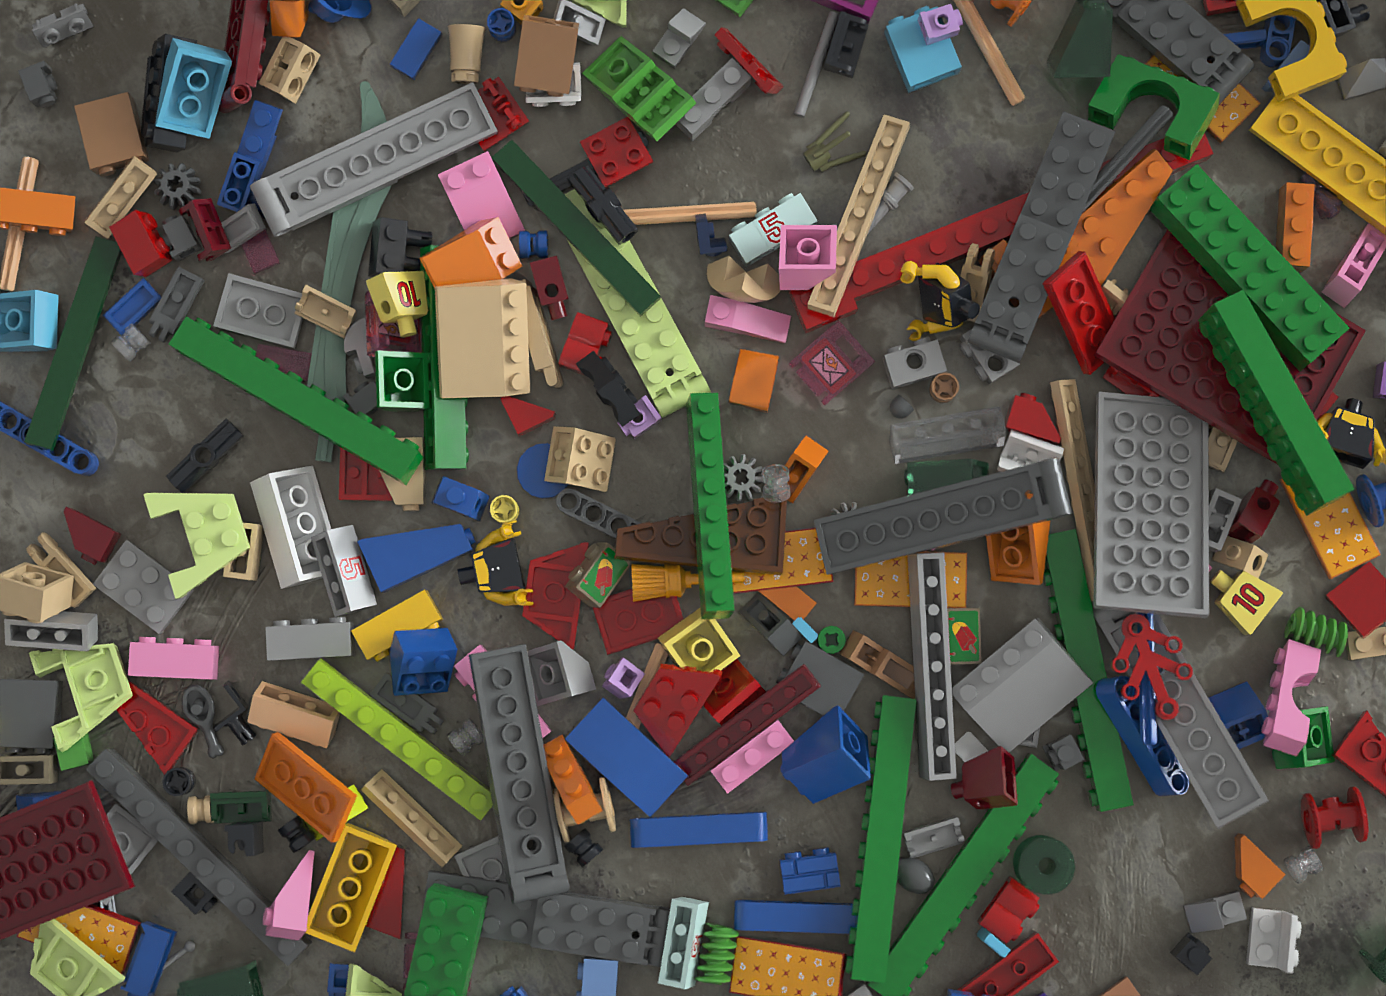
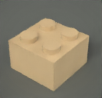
[0,562,74,623]

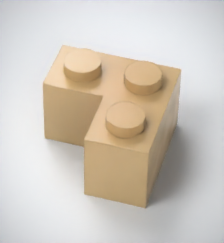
[223,522,264,581]

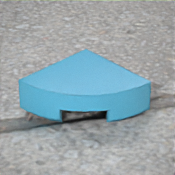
[792,617,818,644]
[976,926,1011,958]

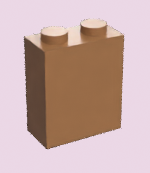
[514,15,579,97]
[74,92,150,176]

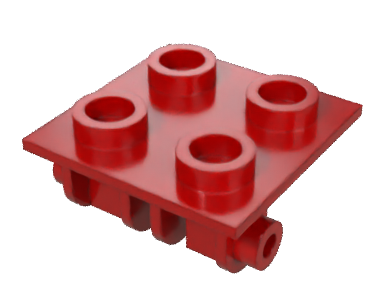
[478,76,529,152]
[580,117,653,187]

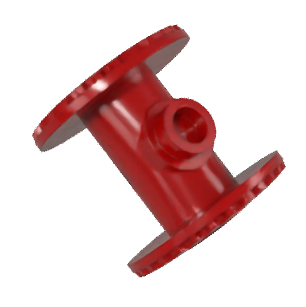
[1301,787,1369,849]

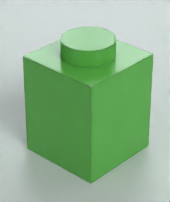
[53,733,94,771]

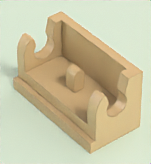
[294,285,357,339]

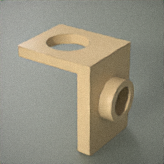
[1212,536,1268,578]

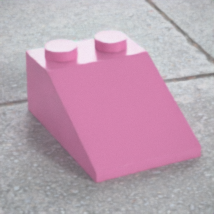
[438,151,525,239]

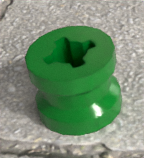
[817,626,846,654]

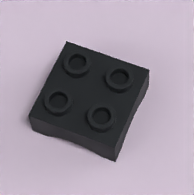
[576,351,640,427]

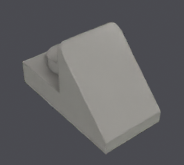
[553,0,606,45]
[652,8,706,69]
[1183,891,1247,933]

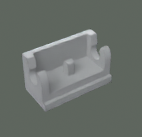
[902,816,965,858]

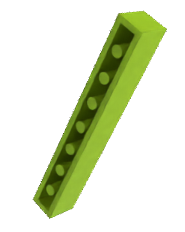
[301,658,493,821]

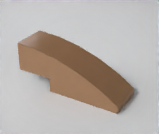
[839,630,915,699]

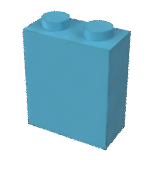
[884,6,962,93]

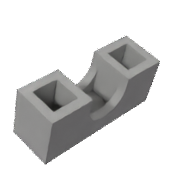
[675,58,752,142]

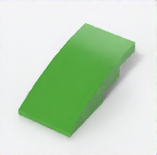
[582,36,696,141]

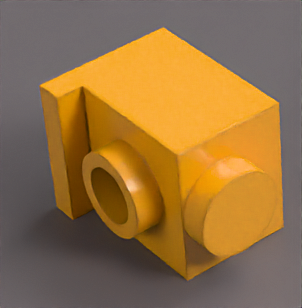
[500,0,544,25]

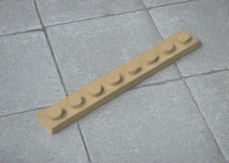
[807,115,910,317]
[1050,379,1095,601]

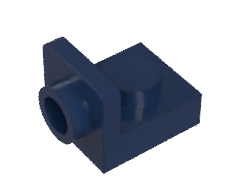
[695,213,727,257]

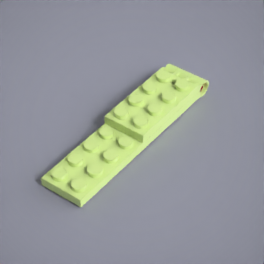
[564,189,711,418]

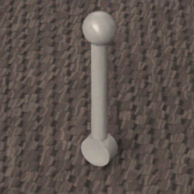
[163,941,195,970]

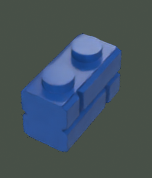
[779,847,841,895]

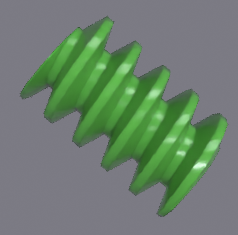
[1284,607,1348,657]
[695,923,739,985]

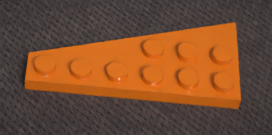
[1059,149,1173,286]

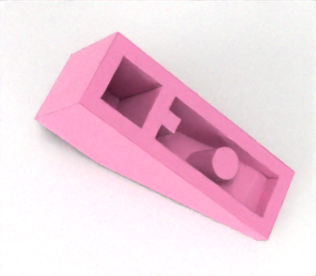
[1322,223,1386,308]
[705,295,791,343]
[263,850,314,941]

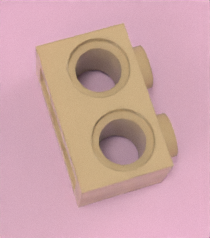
[259,37,320,104]

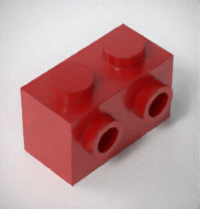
[109,210,172,277]

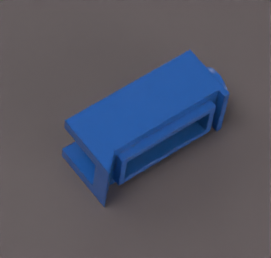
[120,921,177,996]

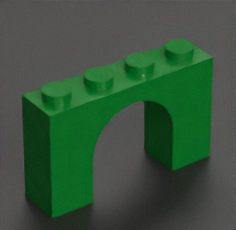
[1088,54,1220,160]

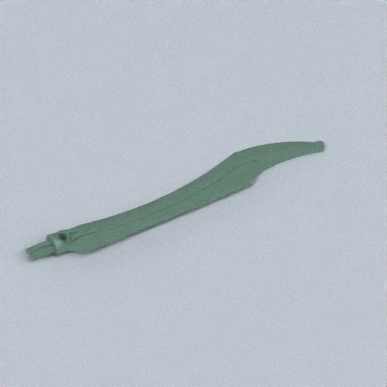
[307,81,392,463]

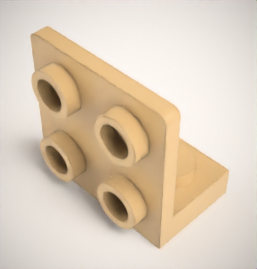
[544,426,616,492]

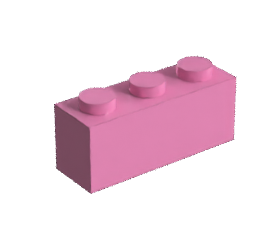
[128,637,219,680]
[710,720,794,794]

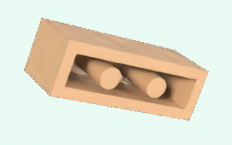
[247,681,340,748]

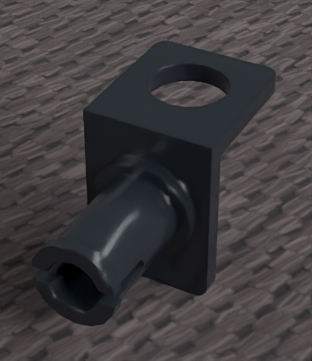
[213,680,257,746]

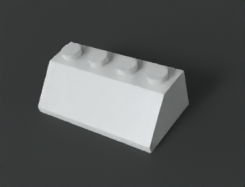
[250,466,331,589]

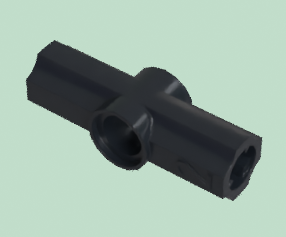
[569,165,638,245]
[166,418,244,493]

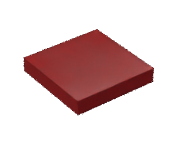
[1326,561,1386,639]

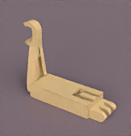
[520,279,563,388]

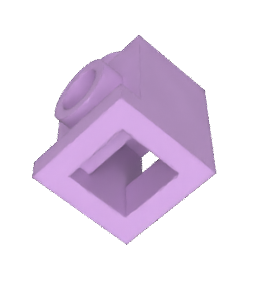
[918,4,963,45]
[617,395,662,439]
[602,658,645,699]

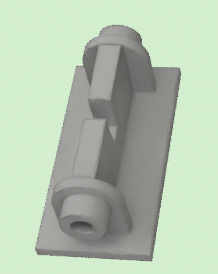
[32,3,94,48]

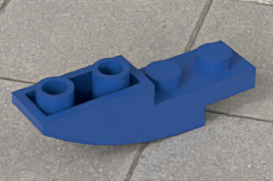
[217,100,283,212]

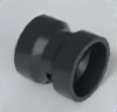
[162,767,196,796]
[277,816,317,854]
[564,828,603,868]

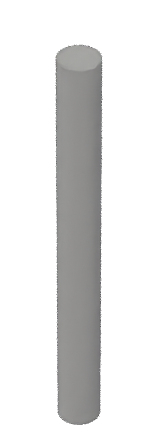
[794,11,840,117]

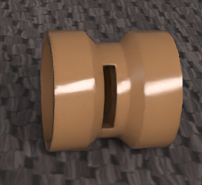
[929,373,959,403]

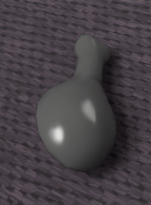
[182,685,224,759]
[897,858,935,894]

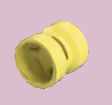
[490,495,519,524]

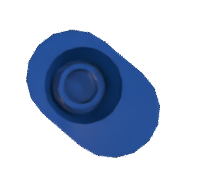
[308,0,371,23]

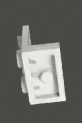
[1246,907,1301,973]

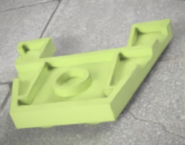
[143,493,250,599]
[29,643,133,752]

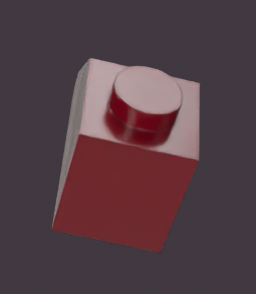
[63,507,122,565]

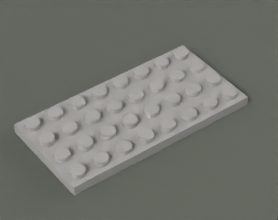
[1093,392,1209,618]

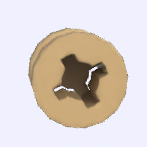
[187,795,214,824]

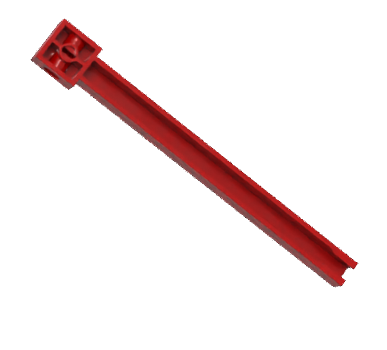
[787,133,1214,334]

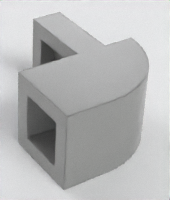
[344,317,391,379]

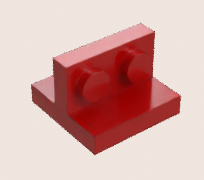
[703,659,766,725]

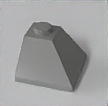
[527,641,596,706]

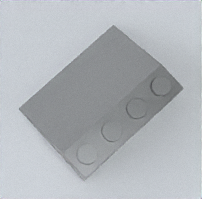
[952,618,1093,752]

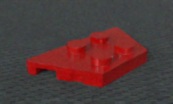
[522,542,589,649]
[633,664,723,757]

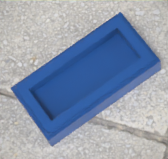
[390,18,443,80]
[1224,29,1267,49]
[103,278,162,336]

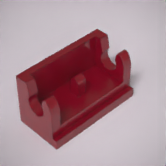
[179,198,231,262]

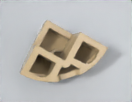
[707,256,780,303]

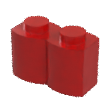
[558,312,612,375]
[977,876,1040,944]

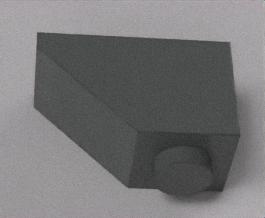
[739,592,803,656]

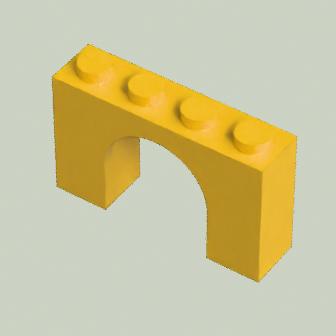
[1236,0,1347,103]

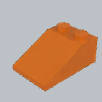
[419,217,522,289]
[986,493,1051,585]

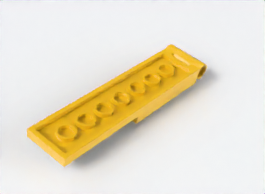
[1249,95,1386,235]

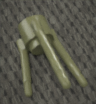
[803,111,867,172]

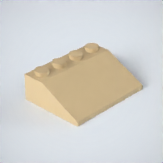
[435,278,530,398]

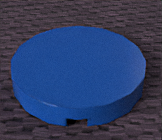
[517,443,569,499]

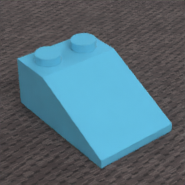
[155,38,232,139]
[0,290,58,352]

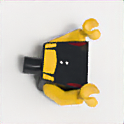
[900,261,980,341]
[1316,398,1386,469]
[457,520,534,606]

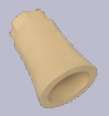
[448,24,486,84]

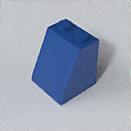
[781,705,871,804]

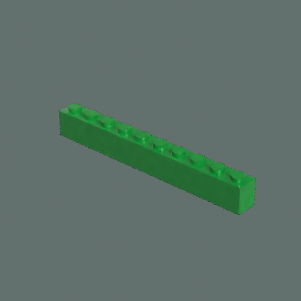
[169,316,424,485]
[1043,529,1134,812]
[845,695,916,984]
[866,753,1059,996]

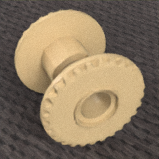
[553,777,616,842]

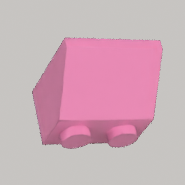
[779,225,837,290]

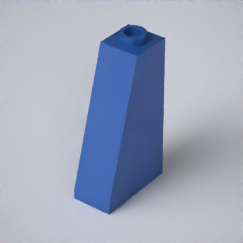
[357,524,476,593]

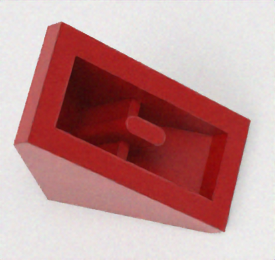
[500,396,556,437]

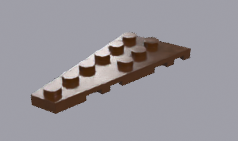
[614,492,787,575]

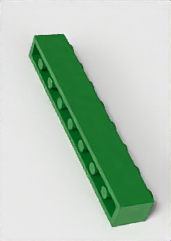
[420,245,469,470]
[686,393,734,620]

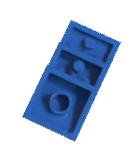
[565,698,688,817]

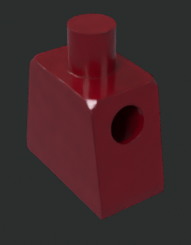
[530,256,569,320]
[1227,479,1280,544]
[951,746,1018,810]

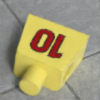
[366,271,428,337]
[1210,570,1283,635]

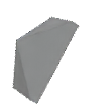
[1337,58,1386,100]

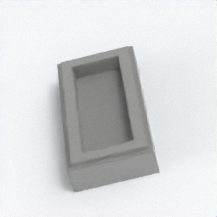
[221,203,266,254]

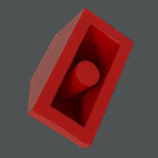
[1003,393,1061,445]

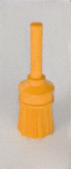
[631,564,745,602]

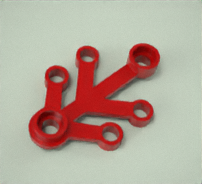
[1111,614,1193,720]

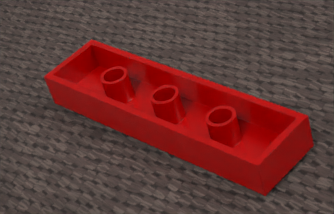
[957,931,1059,996]

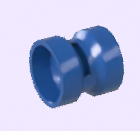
[487,8,516,42]
[519,230,548,259]

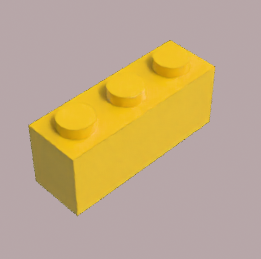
[351,589,444,662]

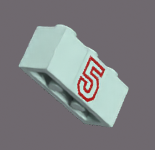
[729,193,818,267]
[658,897,709,989]

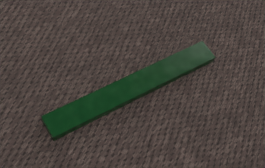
[491,139,661,317]
[24,236,122,452]

